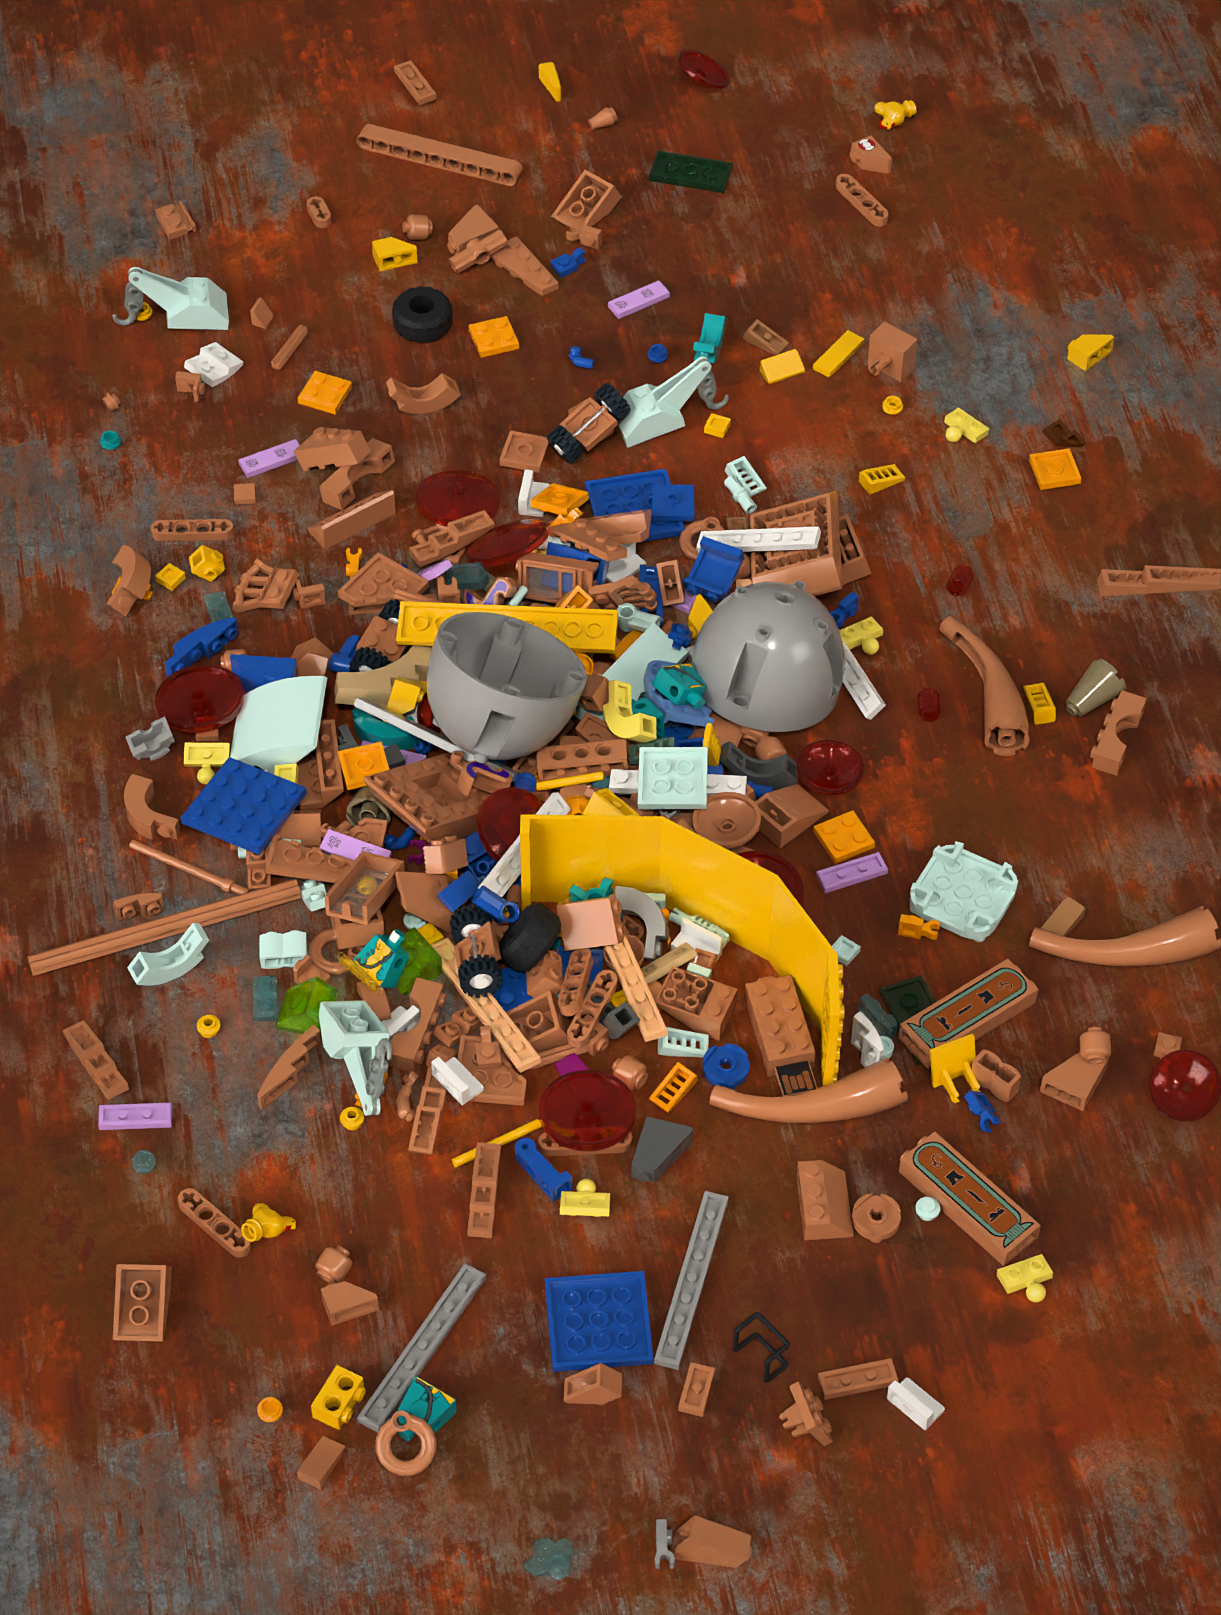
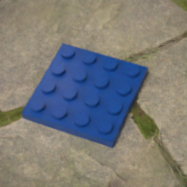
[585,469,685,542]
[181,757,307,855]
[545,1271,654,1372]

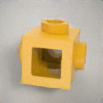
[189,545,225,582]

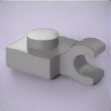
[655,1519,675,1569]

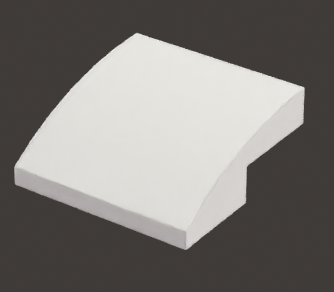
[184,342,243,387]
[851,1011,884,1067]

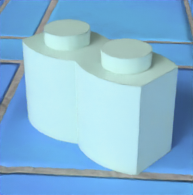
[259,930,308,969]

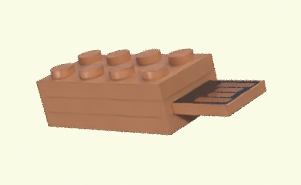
[744,975,817,1097]

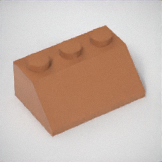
[796,1160,853,1240]

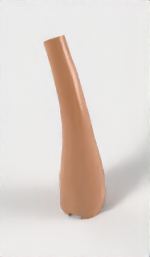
[939,616,1029,756]
[1029,906,1221,966]
[709,1058,908,1123]

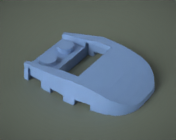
[644,660,715,729]

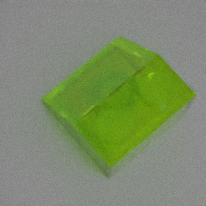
[396,927,443,996]
[275,976,338,1034]

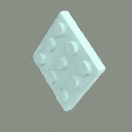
[638,747,708,809]

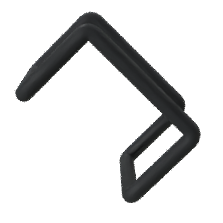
[733,1312,790,1383]

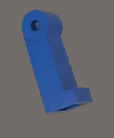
[515,1138,573,1202]

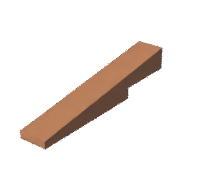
[1097,565,1221,596]

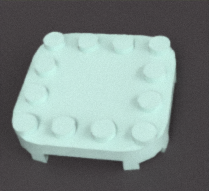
[909,841,1018,942]

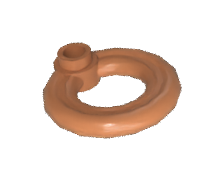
[679,517,725,561]
[308,928,363,975]
[376,1410,436,1476]

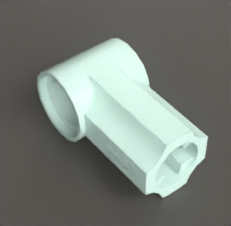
[617,603,661,632]

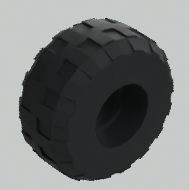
[392,286,453,343]
[499,903,561,972]

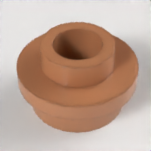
[102,392,121,412]

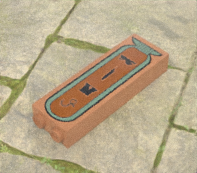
[898,959,1039,1069]
[899,1131,1041,1266]

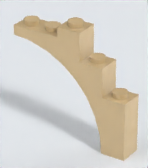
[334,645,432,708]

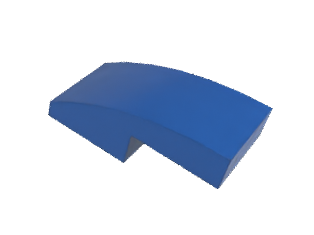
[437,870,480,913]

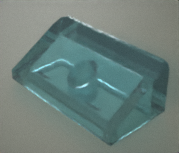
[445,562,490,590]

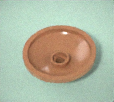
[692,792,761,848]

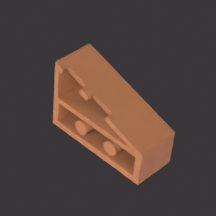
[293,427,371,472]
[839,514,872,585]

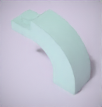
[127,923,209,986]

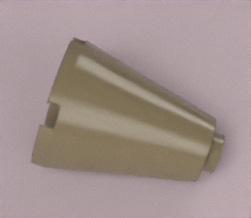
[1066,658,1126,717]
[346,786,391,827]

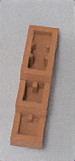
[409,510,495,567]
[62,1020,129,1100]
[257,1025,321,1110]
[408,1067,448,1155]
[467,1142,501,1238]

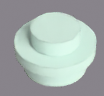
[403,913,427,932]
[915,1197,940,1221]

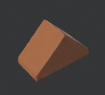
[656,560,685,606]

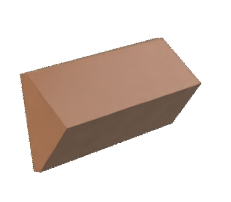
[307,490,396,550]
[230,809,322,850]

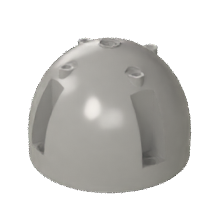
[691,581,845,732]
[427,612,587,763]

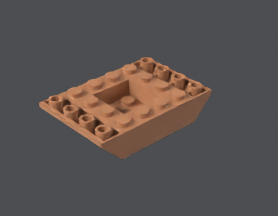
[750,490,842,596]
[363,752,518,844]

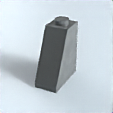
[631,1116,693,1183]

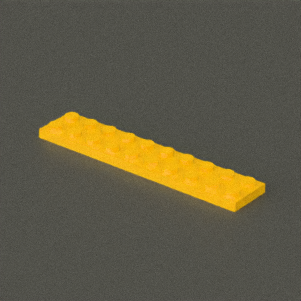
[396,601,619,654]

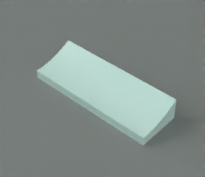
[575,622,689,722]

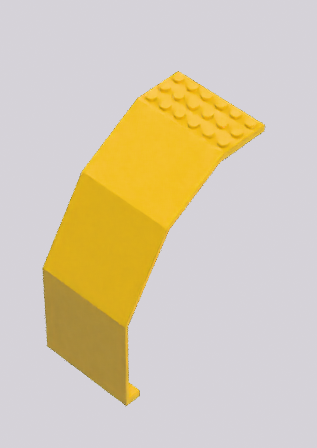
[520,815,844,1086]

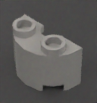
[126,716,174,761]

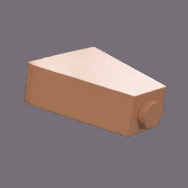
[447,204,499,254]
[1040,1052,1109,1111]
[670,1515,752,1568]

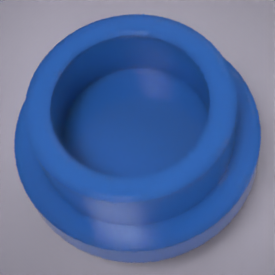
[648,344,668,363]
[515,772,537,795]

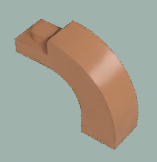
[386,373,461,414]
[107,545,151,616]
[124,774,181,840]

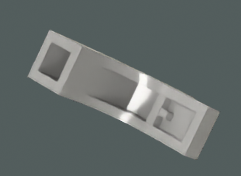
[615,886,669,962]

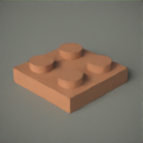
[499,430,550,473]

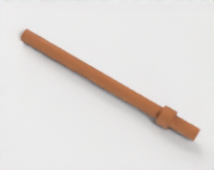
[129,839,250,895]

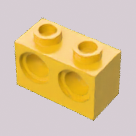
[311,1365,366,1430]

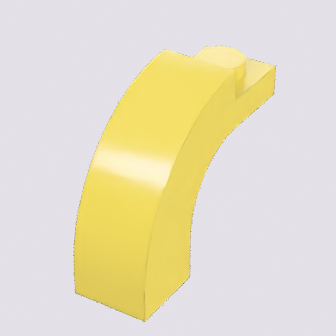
[603,680,657,743]

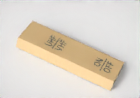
[641,942,697,984]

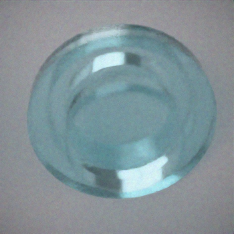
[131,1150,156,1174]

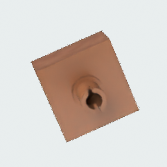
[868,321,918,382]

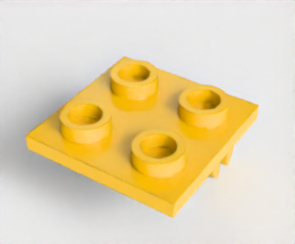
[930,1034,980,1103]

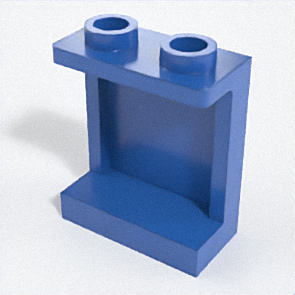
[683,536,745,602]

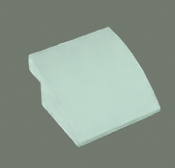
[230,676,327,774]

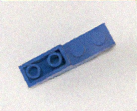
[165,617,238,681]

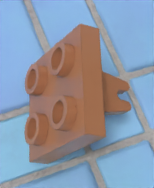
[779,1382,833,1446]

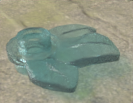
[523,1538,573,1579]

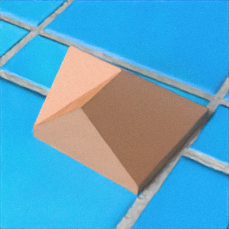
[291,637,334,680]

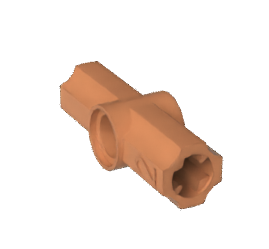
[448,230,508,273]

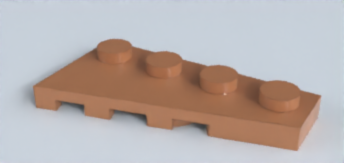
[490,236,559,296]
[548,518,627,562]
[575,712,642,770]
[265,834,354,883]

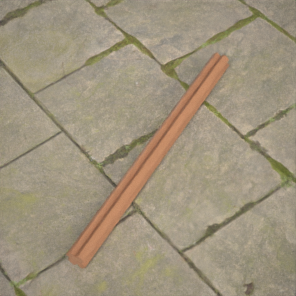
[27,878,302,976]

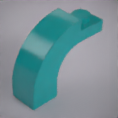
[693,313,727,363]
[351,705,422,751]

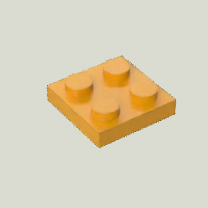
[469,316,519,358]
[298,371,352,415]
[1029,448,1081,490]
[531,483,589,516]
[338,741,390,790]
[813,810,875,864]

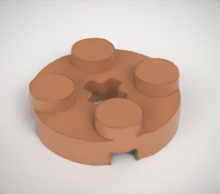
[851,1194,901,1243]

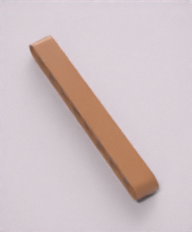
[356,124,523,186]

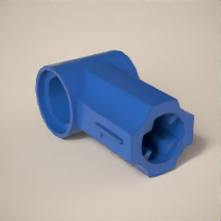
[329,635,361,673]
[472,886,520,924]

